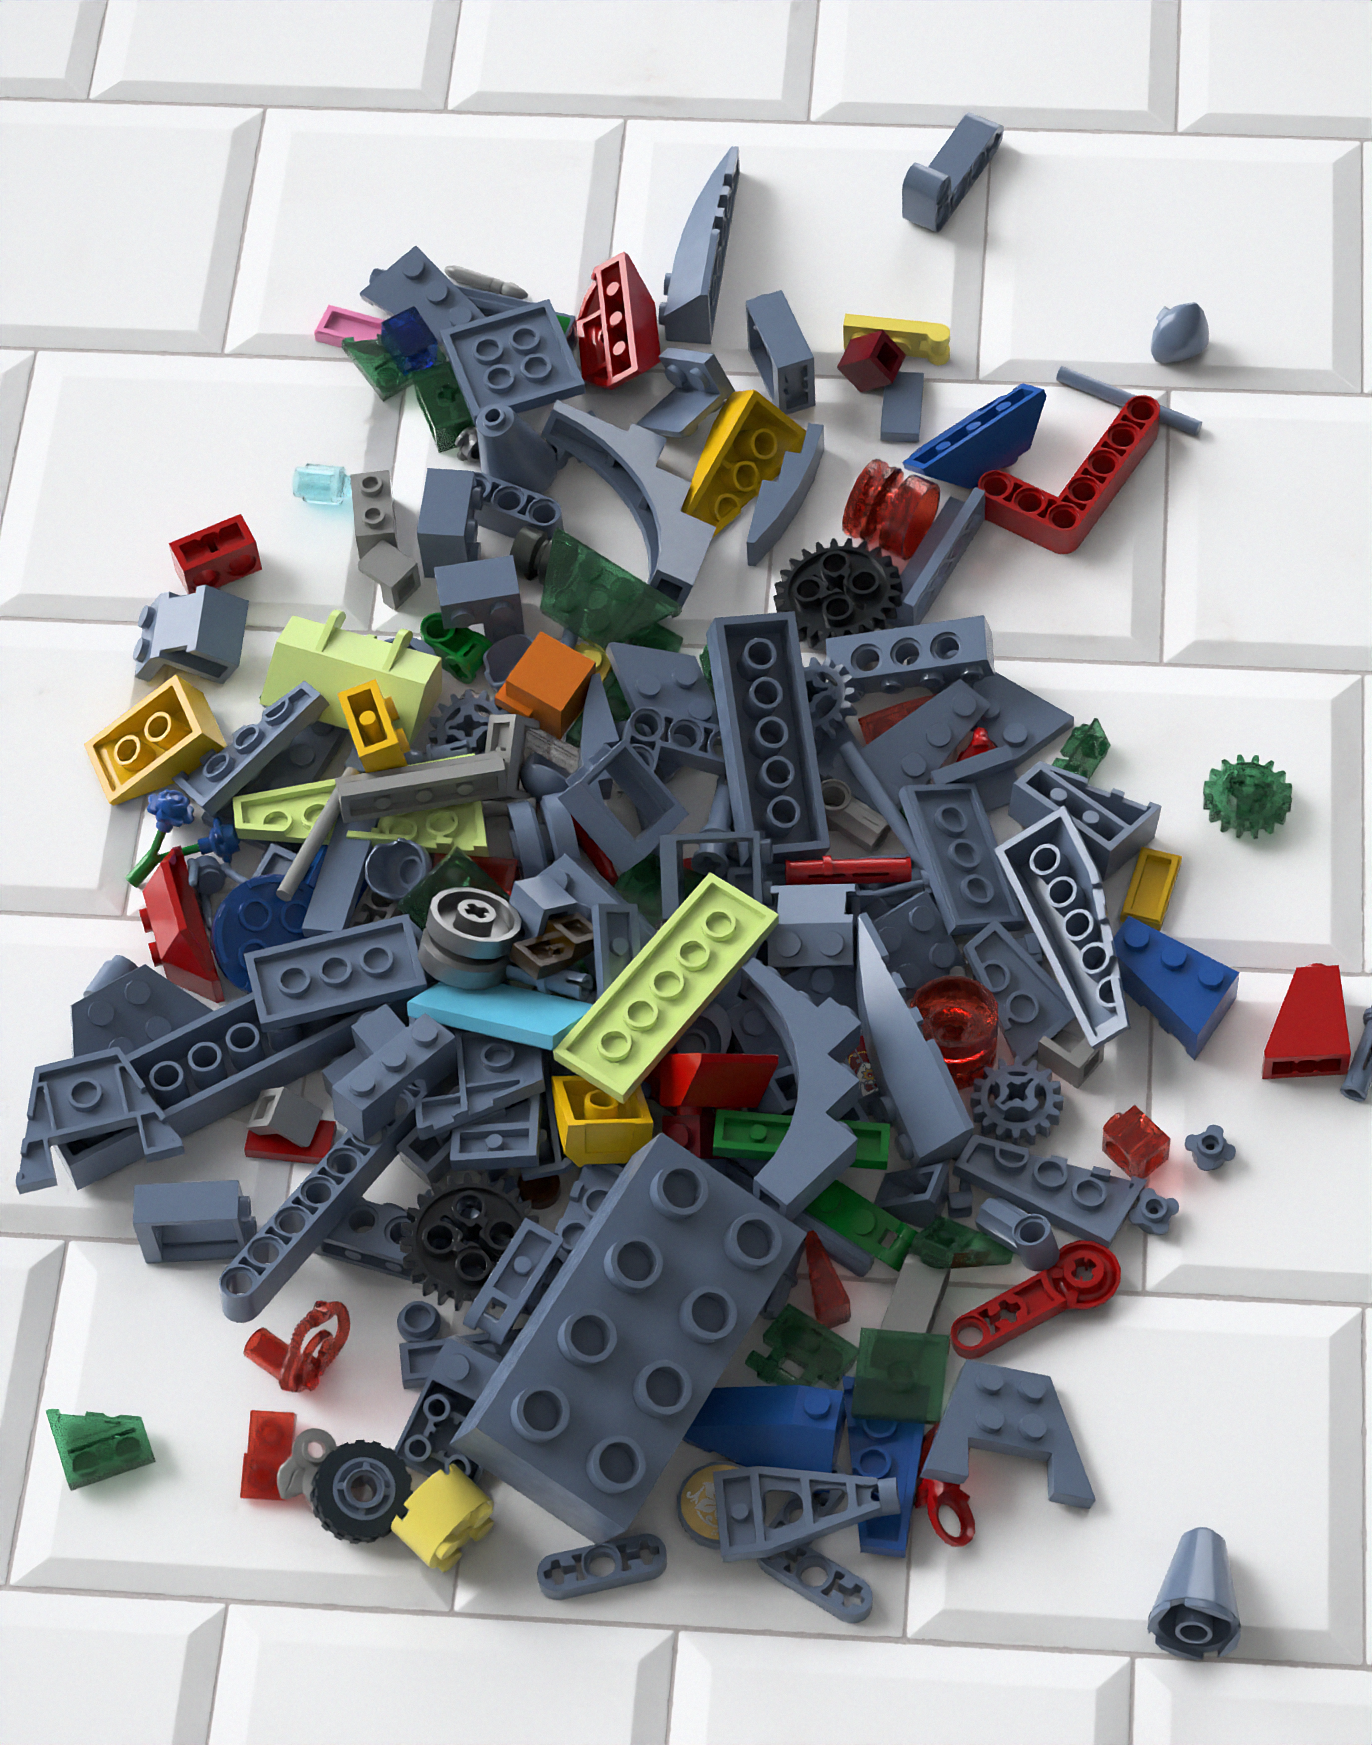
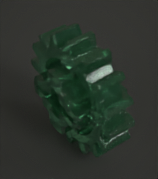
[1203,754,1293,839]

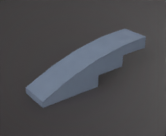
[746,423,825,567]
[578,673,619,839]

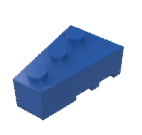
[1113,916,1240,1061]

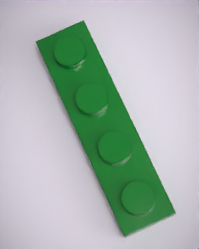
[713,1109,890,1170]

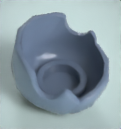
[483,634,534,693]
[520,752,571,803]
[365,838,433,901]

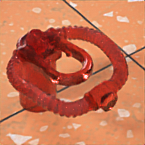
[243,1300,351,1393]

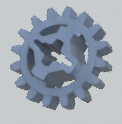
[803,657,860,744]
[427,689,511,755]
[970,1056,1064,1146]

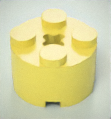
[391,1464,494,1573]

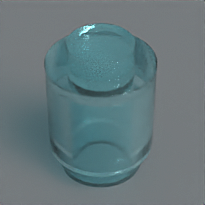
[292,463,352,505]

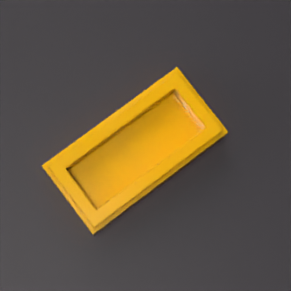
[1120,847,1182,932]

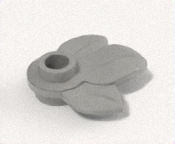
[277,1428,366,1508]

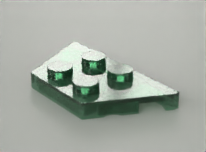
[540,527,682,654]

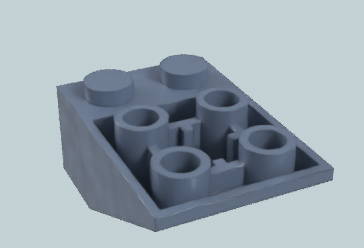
[394,1335,504,1485]

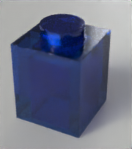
[381,306,438,376]

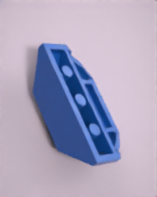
[902,383,1047,489]

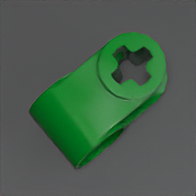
[420,612,493,684]

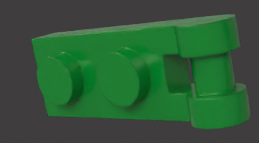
[804,1179,923,1272]

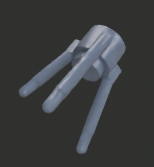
[187,855,249,931]

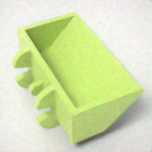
[259,609,442,746]

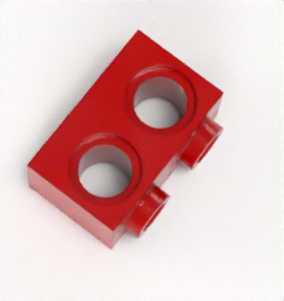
[168,514,262,594]

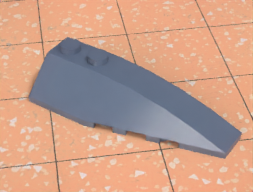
[658,146,740,344]
[994,806,1131,1050]
[854,912,974,1168]

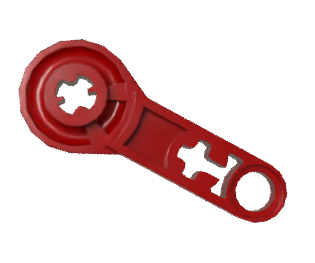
[950,1240,1121,1359]

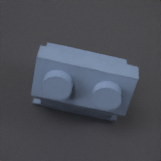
[133,585,249,684]
[768,884,861,968]

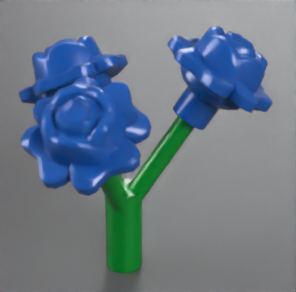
[125,789,240,888]

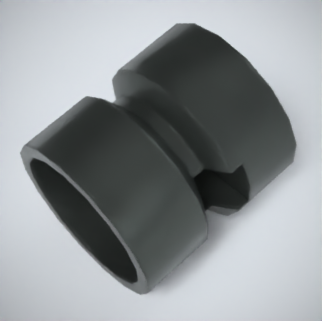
[510,526,580,591]

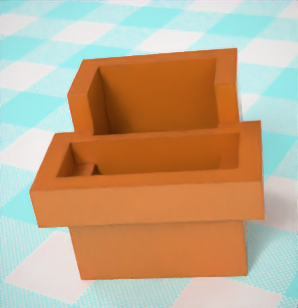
[495,631,596,740]

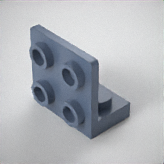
[636,347,735,438]

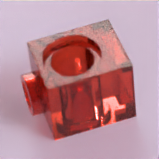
[1102,1105,1171,1179]

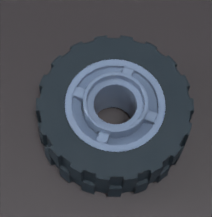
[310,1439,413,1544]

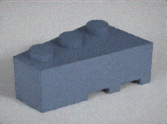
[1008,761,1162,883]

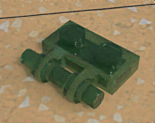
[745,1303,860,1389]

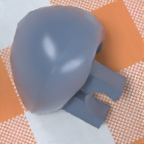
[1150,302,1209,363]

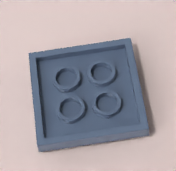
[440,299,586,426]

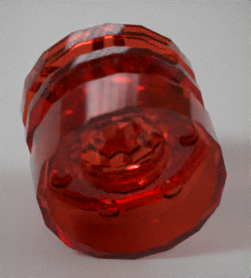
[842,459,940,561]
[910,976,999,1090]

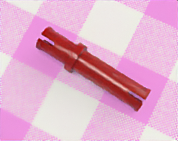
[785,855,912,885]

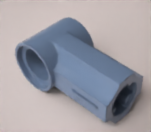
[975,1196,1060,1271]

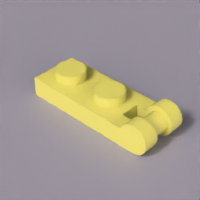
[843,313,950,365]

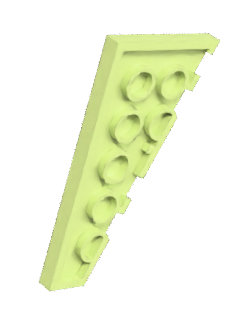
[232,753,490,857]

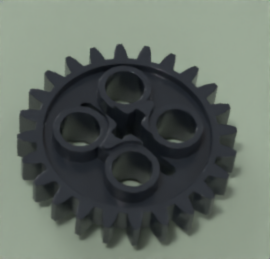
[773,538,904,652]
[400,1172,539,1312]

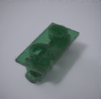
[1052,718,1111,784]

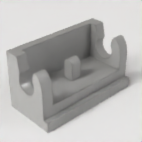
[485,714,540,800]

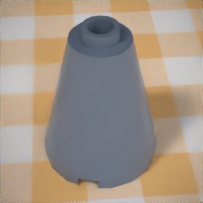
[476,403,558,495]
[1147,1527,1241,1660]

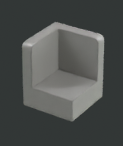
[357,539,421,611]
[1037,1030,1105,1089]
[246,1087,323,1147]

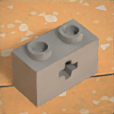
[350,470,399,560]

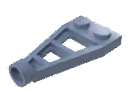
[713,1466,901,1563]

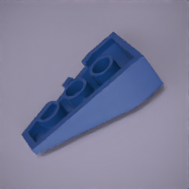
[682,1385,846,1495]

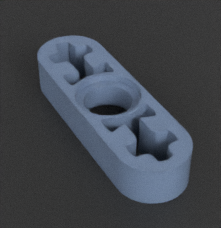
[537,1534,668,1600]

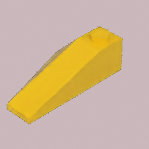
[680,389,806,538]

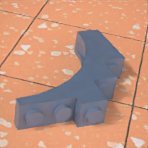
[541,400,716,612]
[740,957,862,1221]

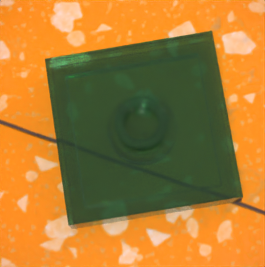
[851,1327,951,1426]

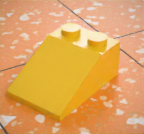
[84,674,227,806]

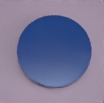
[211,874,314,994]

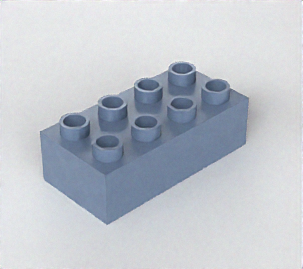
[449,1132,807,1544]

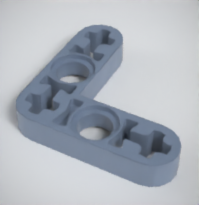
[757,1463,873,1623]

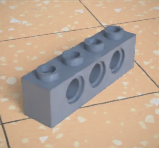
[826,615,995,698]

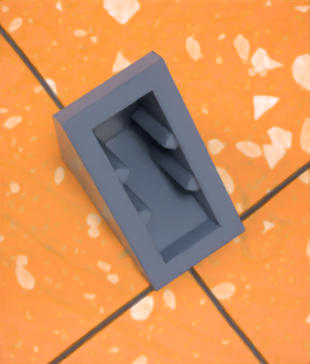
[874,1163,949,1232]

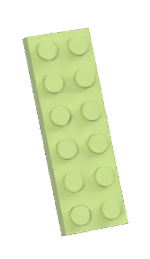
[553,872,779,1104]

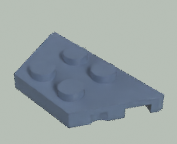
[605,642,719,784]
[70,964,213,1058]

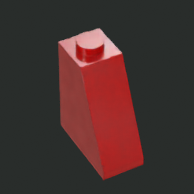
[1261,963,1351,1079]

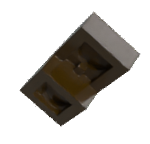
[509,912,594,981]

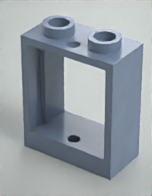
[746,290,816,415]
[558,739,689,874]
[659,830,775,919]
[133,1180,257,1263]

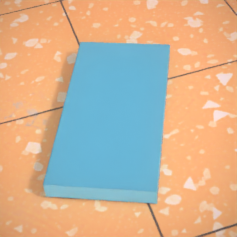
[407,981,593,1051]

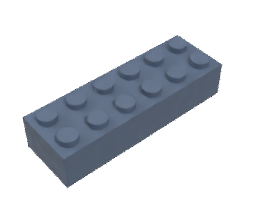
[706,611,831,867]

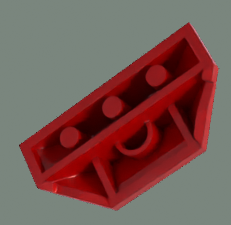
[576,251,661,390]
[139,845,225,1003]

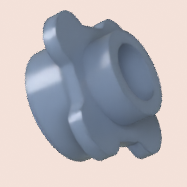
[1184,1124,1236,1171]
[1128,1188,1179,1235]

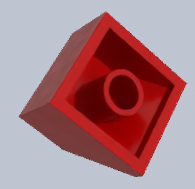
[660,1053,779,1116]

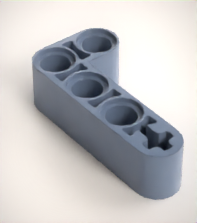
[902,112,1004,232]
[618,706,727,786]

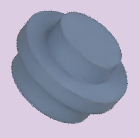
[397,1301,441,1342]

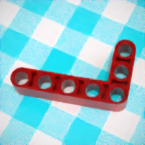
[978,395,1160,554]

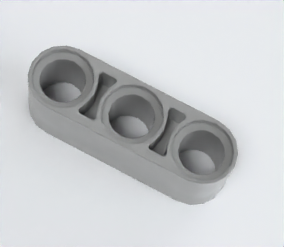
[870,1254,951,1380]

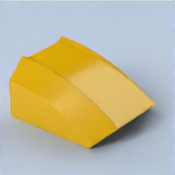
[551,1076,654,1168]

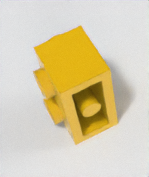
[337,679,411,773]

